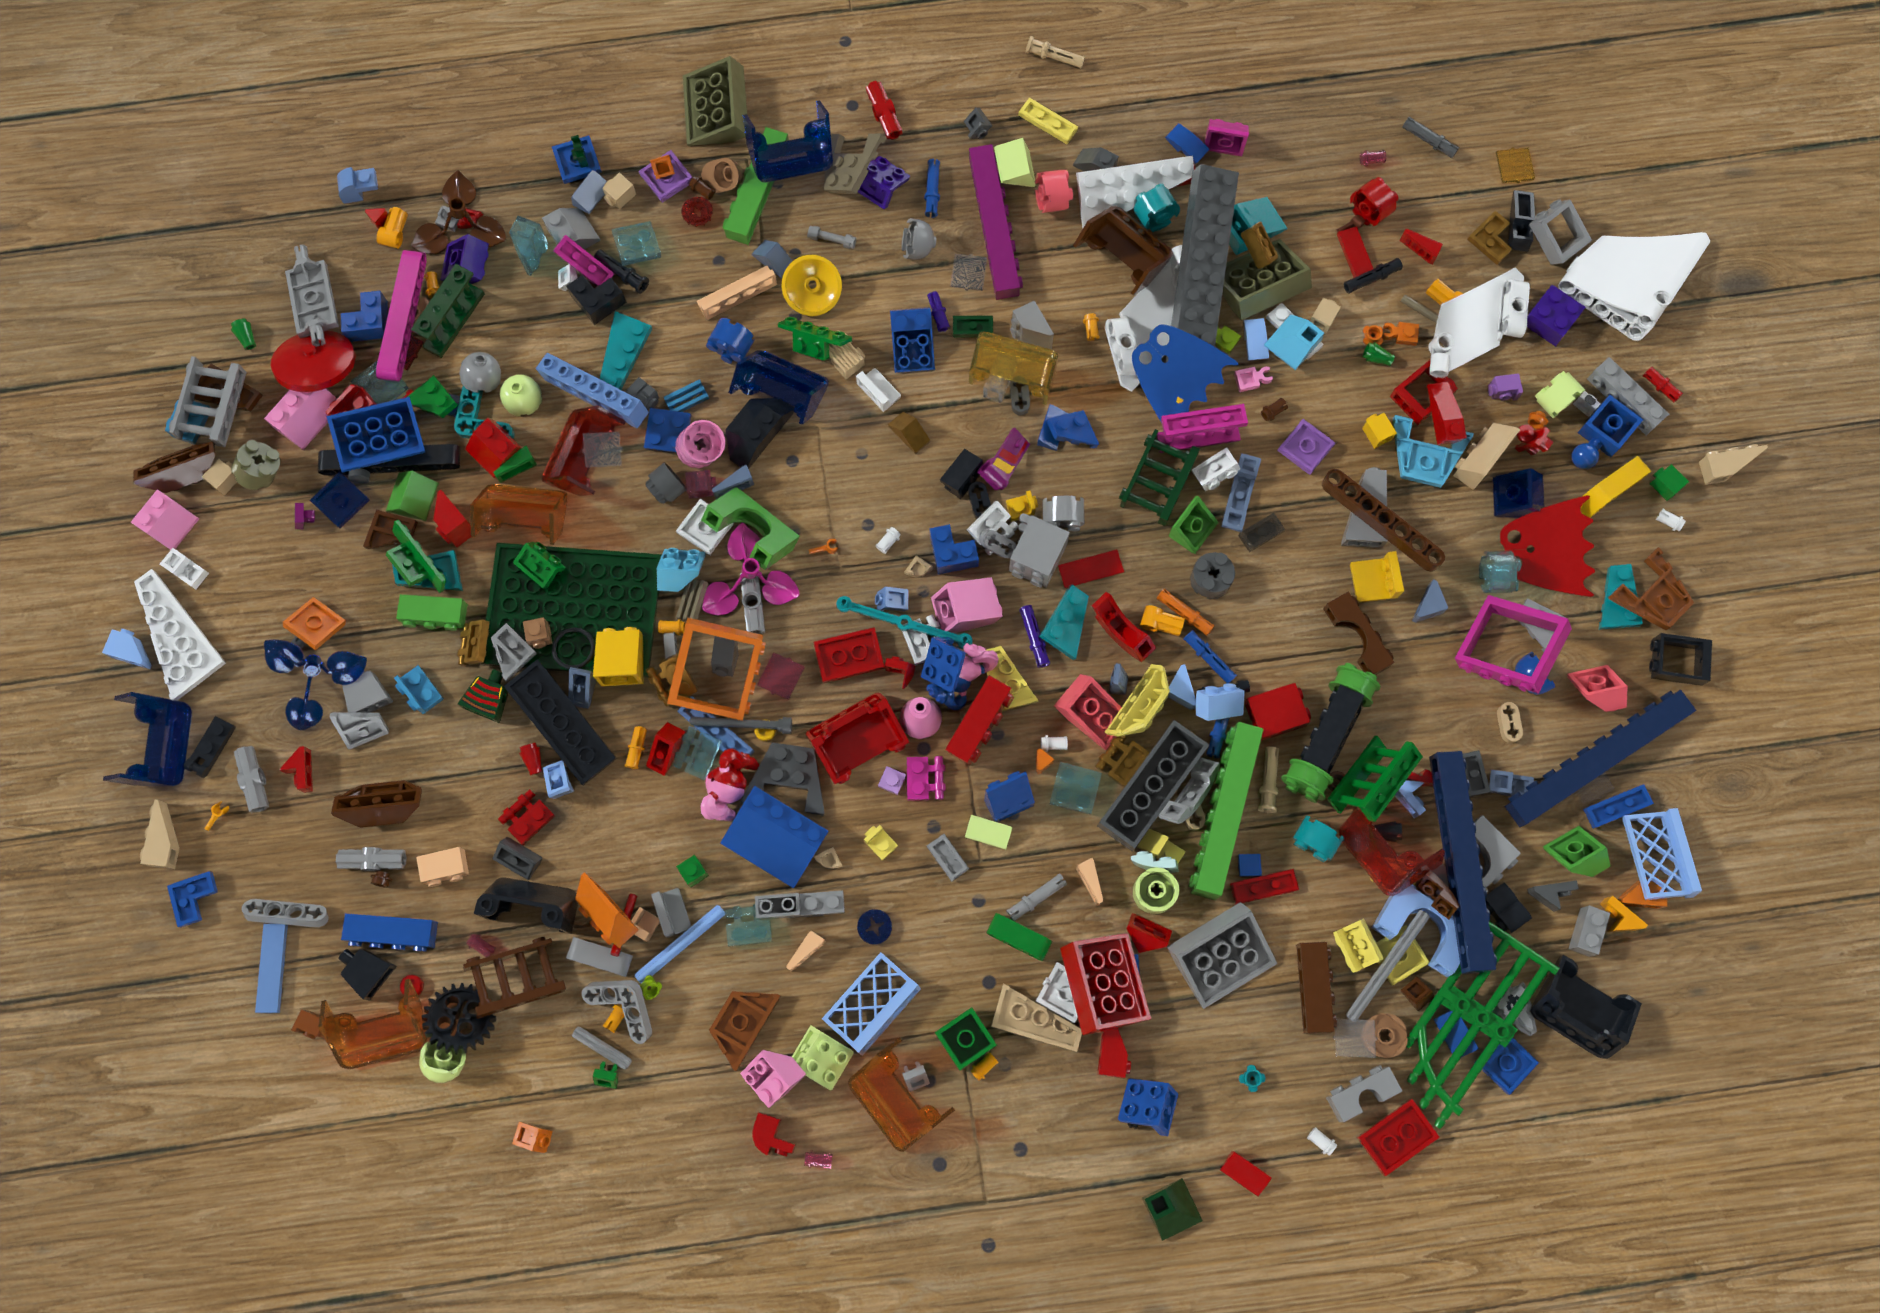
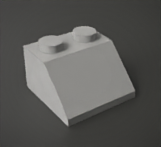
[542,208,600,249]
[1010,301,1054,352]

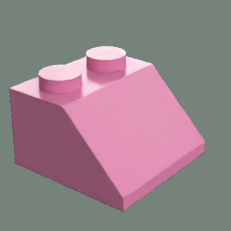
[131,490,199,550]

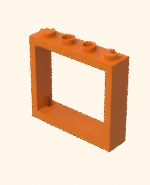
[667,617,766,721]

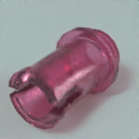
[1360,150,1386,166]
[466,933,496,958]
[804,1150,833,1169]

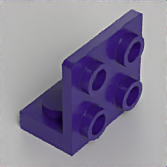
[858,156,910,209]

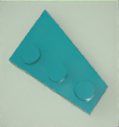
[1598,564,1643,630]

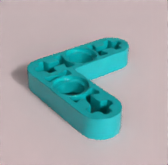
[454,386,515,439]

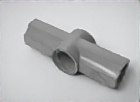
[740,573,765,634]
[234,746,269,813]
[336,847,407,871]

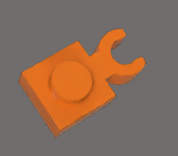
[1382,322,1419,346]

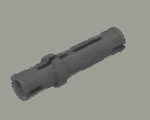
[1402,117,1459,158]

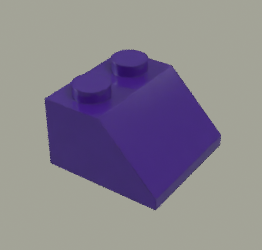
[440,234,489,284]

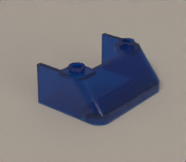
[743,100,833,182]
[728,350,829,425]
[103,692,192,787]

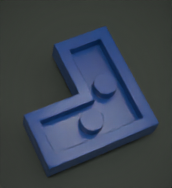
[167,871,218,928]

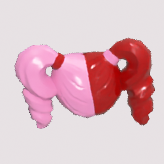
[701,748,759,821]

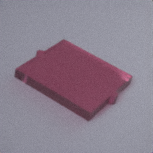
[757,653,805,700]

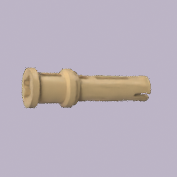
[1025,36,1085,69]
[1258,747,1279,813]

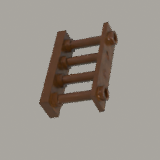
[463,937,566,1019]

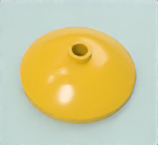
[782,254,842,316]

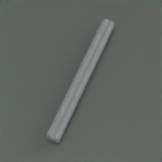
[1346,910,1430,1022]

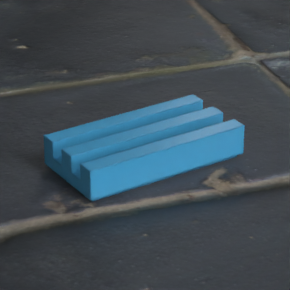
[663,379,709,412]

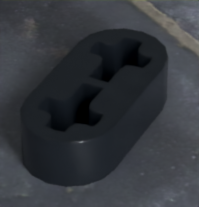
[968,482,991,519]

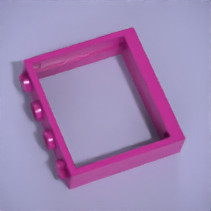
[1455,595,1572,694]

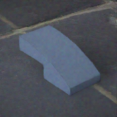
[1489,770,1534,796]

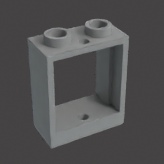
[1529,199,1592,265]

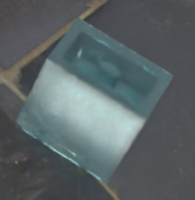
[509,216,548,276]

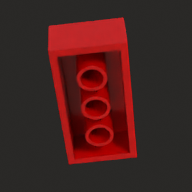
[945,675,1014,766]

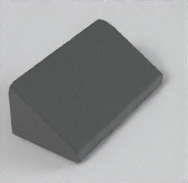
[492,837,542,880]

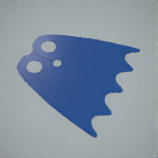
[1132,324,1238,423]

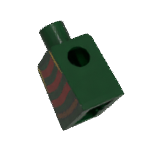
[458,669,508,723]

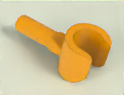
[204,801,229,831]

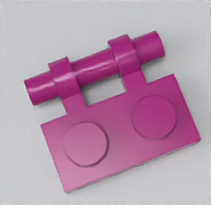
[907,756,946,801]

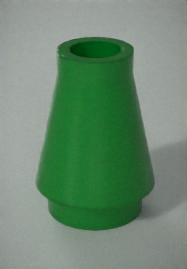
[231,318,256,350]
[1362,342,1395,366]

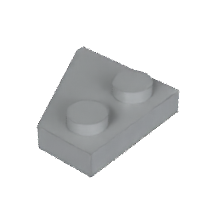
[491,623,537,682]
[330,712,389,750]

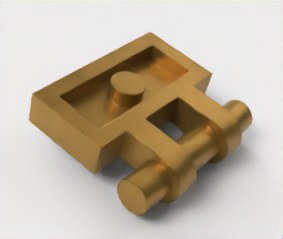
[457,620,489,666]
[646,653,698,707]
[1095,736,1150,788]

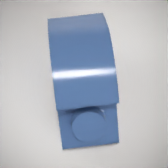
[337,167,378,204]

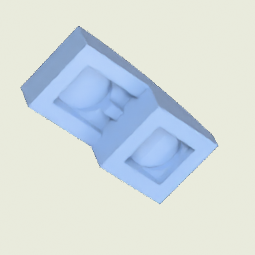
[1243,318,1269,360]

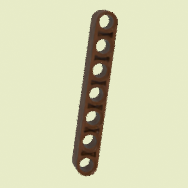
[1322,469,1445,572]

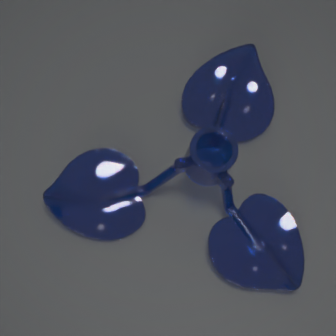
[264,639,367,730]

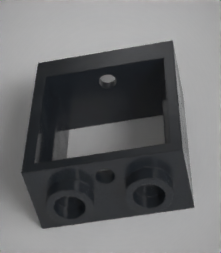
[1649,633,1712,686]

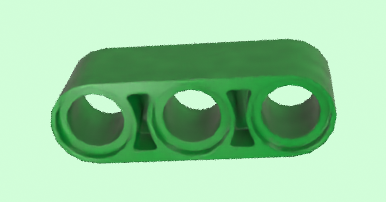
[986,913,1053,961]

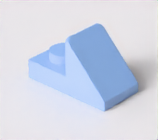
[543,760,574,799]
[1395,780,1426,819]

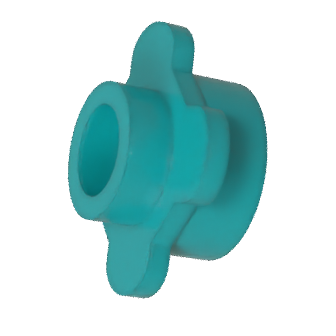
[1239,1065,1266,1092]

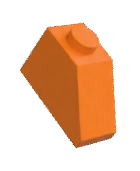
[1617,876,1667,909]

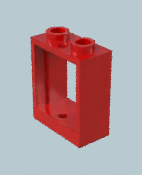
[1390,360,1458,426]

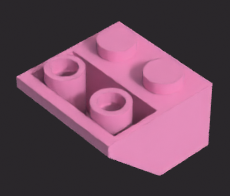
[740,1050,806,1108]

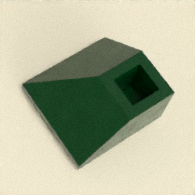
[1142,1178,1203,1241]

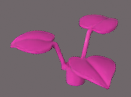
[702,523,799,616]

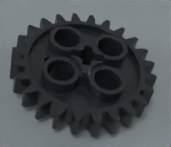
[422,983,496,1055]

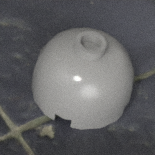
[902,218,936,260]
[459,352,501,393]

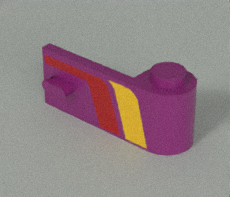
[978,427,1030,490]

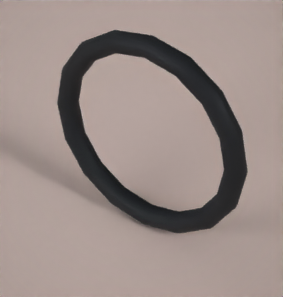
[552,627,595,669]

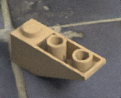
[1699,444,1768,485]
[140,799,180,869]

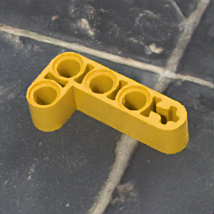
[1580,456,1652,518]

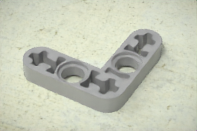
[582,980,652,1044]

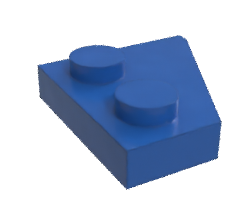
[1047,410,1099,449]

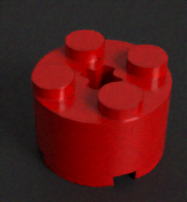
[1350,177,1399,226]

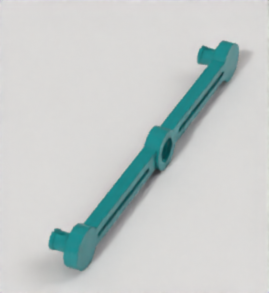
[836,596,973,649]

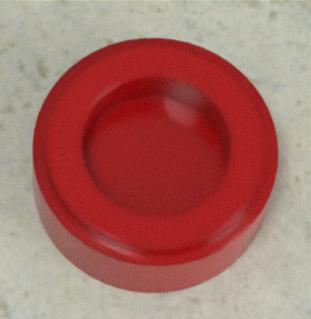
[400,975,424,998]

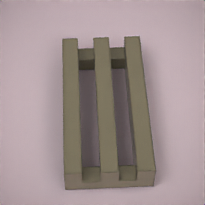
[676,579,708,621]

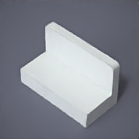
[856,368,901,412]

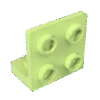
[792,1025,854,1090]

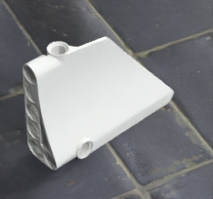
[1558,232,1710,341]

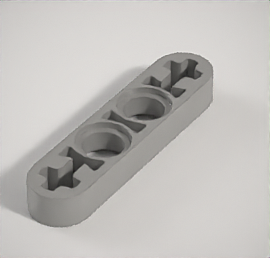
[242,899,329,927]

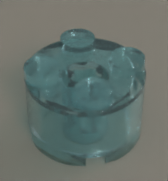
[1479,551,1521,593]

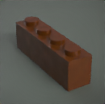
[1296,942,1337,1034]

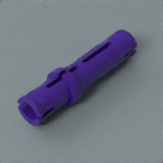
[1019,605,1051,668]

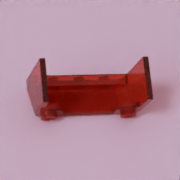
[542,405,626,496]
[1339,807,1445,896]

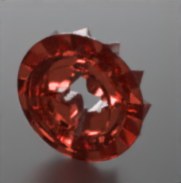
[681,196,713,227]

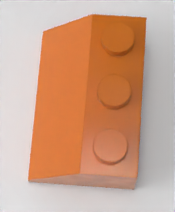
[575,872,639,948]

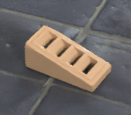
[1076,858,1103,906]
[786,931,826,972]

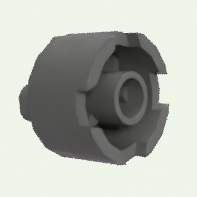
[1190,552,1235,599]

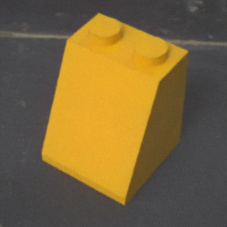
[593,627,644,686]

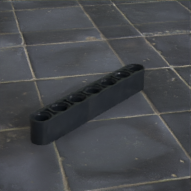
[318,444,460,476]

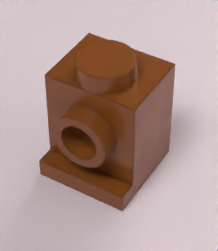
[291,1009,332,1039]

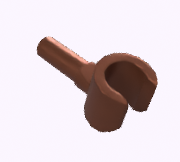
[1336,215,1365,233]

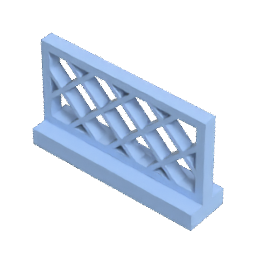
[1622,808,1702,900]
[822,952,921,1056]

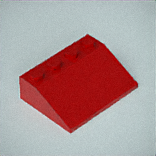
[1060,933,1151,1035]

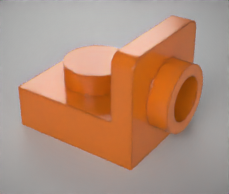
[512,1122,553,1153]

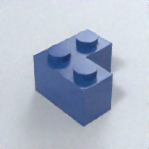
[341,291,388,342]
[929,524,979,575]

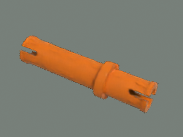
[1156,588,1215,636]

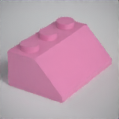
[264,389,337,450]

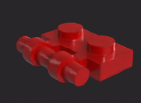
[498,789,555,846]

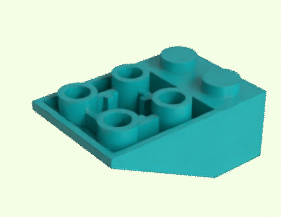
[1229,197,1288,256]

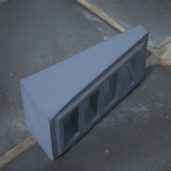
[712,465,754,499]
[1109,663,1128,695]

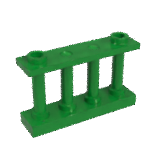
[1327,735,1423,822]

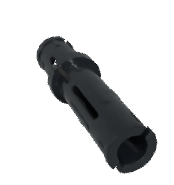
[1343,258,1403,294]

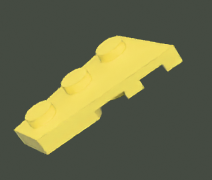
[986,646,1039,712]

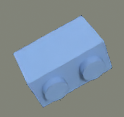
[1196,683,1245,721]

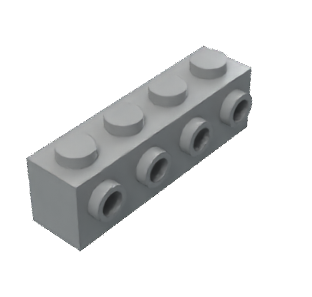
[1587,357,1669,435]

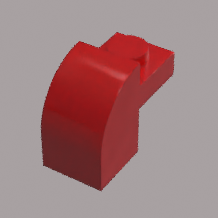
[752,1112,796,1157]

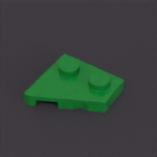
[407,375,458,418]

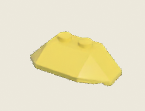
[1105,664,1170,737]

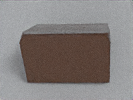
[1401,977,1434,1011]

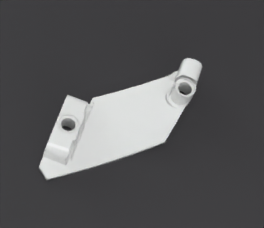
[1105,245,1182,392]
[1429,268,1530,378]

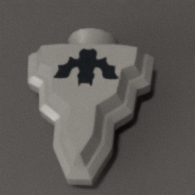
[1493,982,1537,1036]

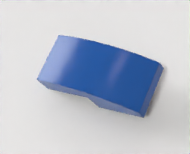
[1165,123,1210,164]

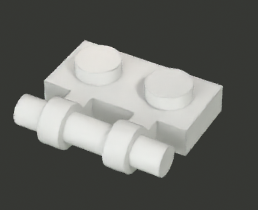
[967,501,1019,555]
[902,614,941,665]

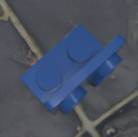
[921,637,966,692]
[1118,1078,1178,1136]

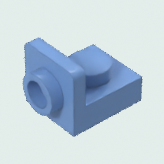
[875,587,908,612]

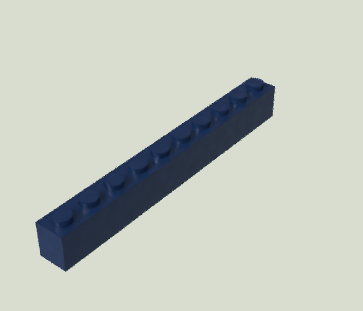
[1504,690,1697,828]
[1429,751,1497,974]

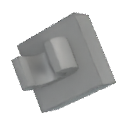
[435,206,459,232]
[902,1061,930,1092]

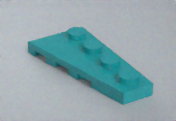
[600,311,652,390]

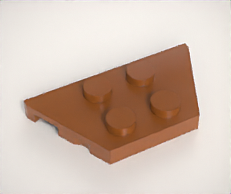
[709,991,781,1071]

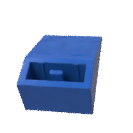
[890,307,935,373]
[984,771,1035,822]

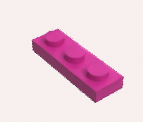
[553,235,614,287]

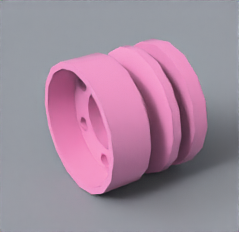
[675,420,725,469]

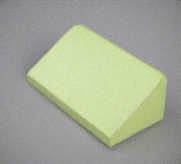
[965,815,1013,850]

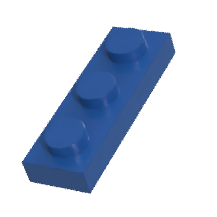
[1583,784,1654,829]

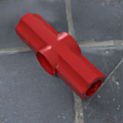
[866,81,902,140]

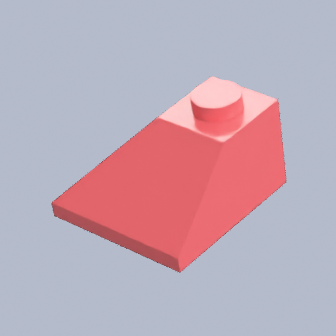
[1567,665,1628,712]

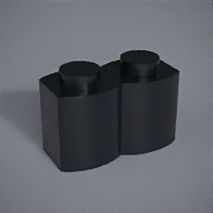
[1485,883,1532,934]

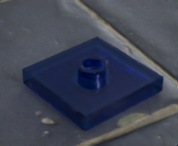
[310,472,370,529]

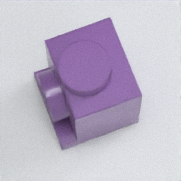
[1488,374,1523,401]

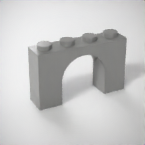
[1417,815,1521,893]

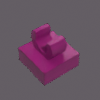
[295,503,315,529]

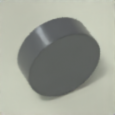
[348,468,370,484]

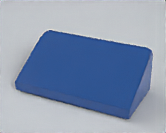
[1037,404,1069,451]
[1433,1010,1479,1057]

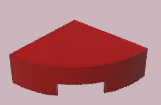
[457,208,483,229]

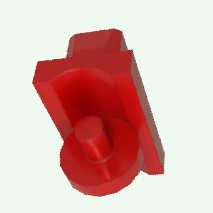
[1515,424,1553,456]

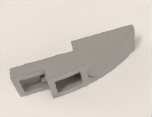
[755,890,845,919]

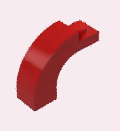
[1091,592,1156,662]

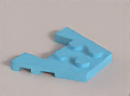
[1393,415,1474,488]

